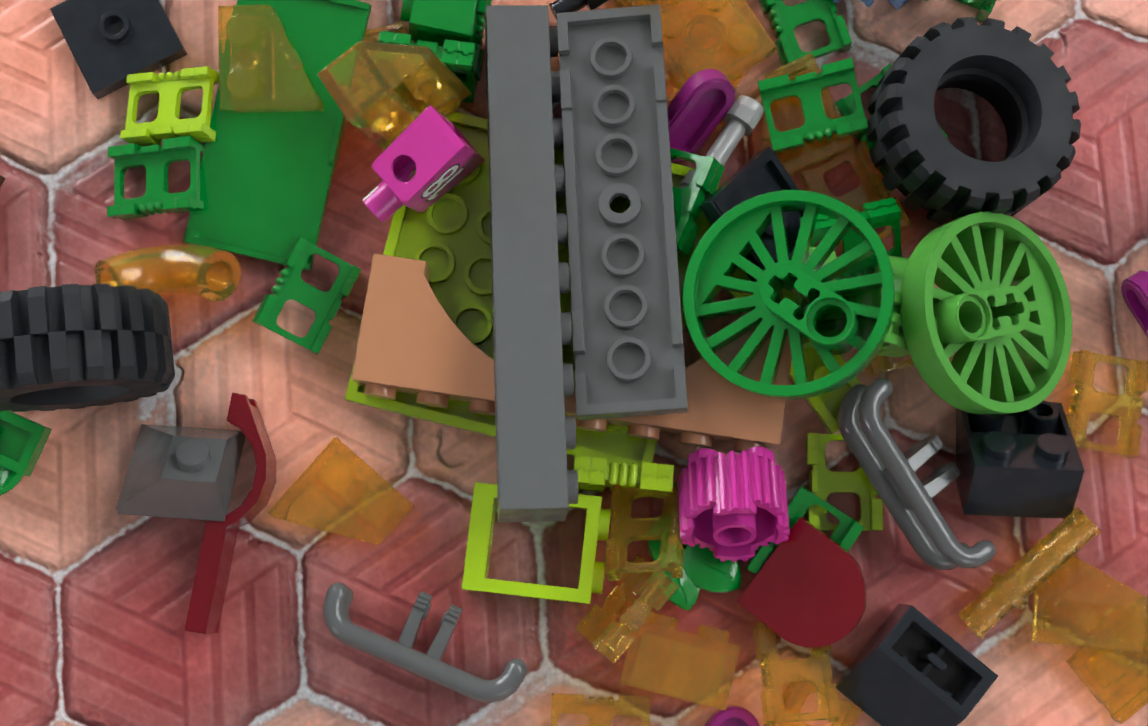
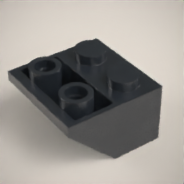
[956,400,1084,519]
[833,604,998,726]

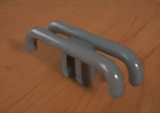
[837,378,996,570]
[323,582,527,703]

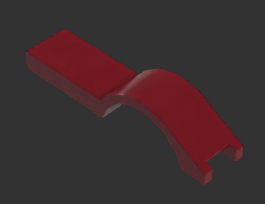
[185,393,276,634]

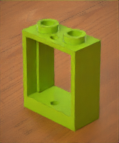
[462,482,611,604]

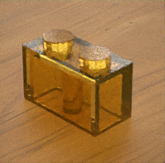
[619,611,741,711]

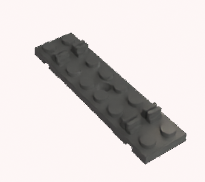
[557,4,688,421]

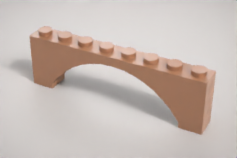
[351,253,792,453]

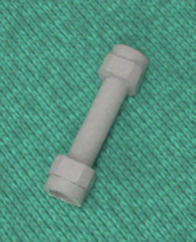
[678,95,764,200]

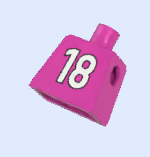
[362,105,485,223]

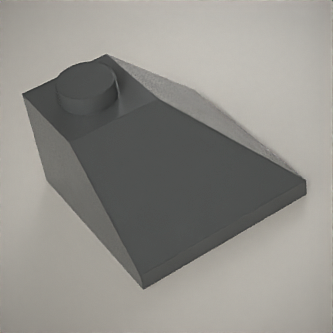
[116,424,246,521]

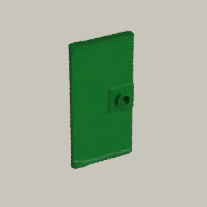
[183,0,372,271]

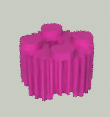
[678,447,790,562]

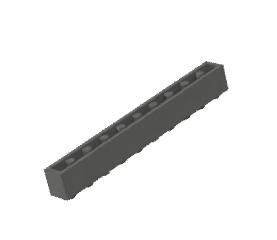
[485,5,578,523]

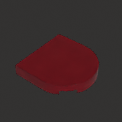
[737,517,867,648]

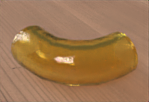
[94,244,241,302]

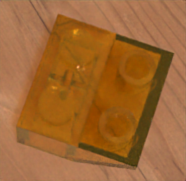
[317,41,471,151]

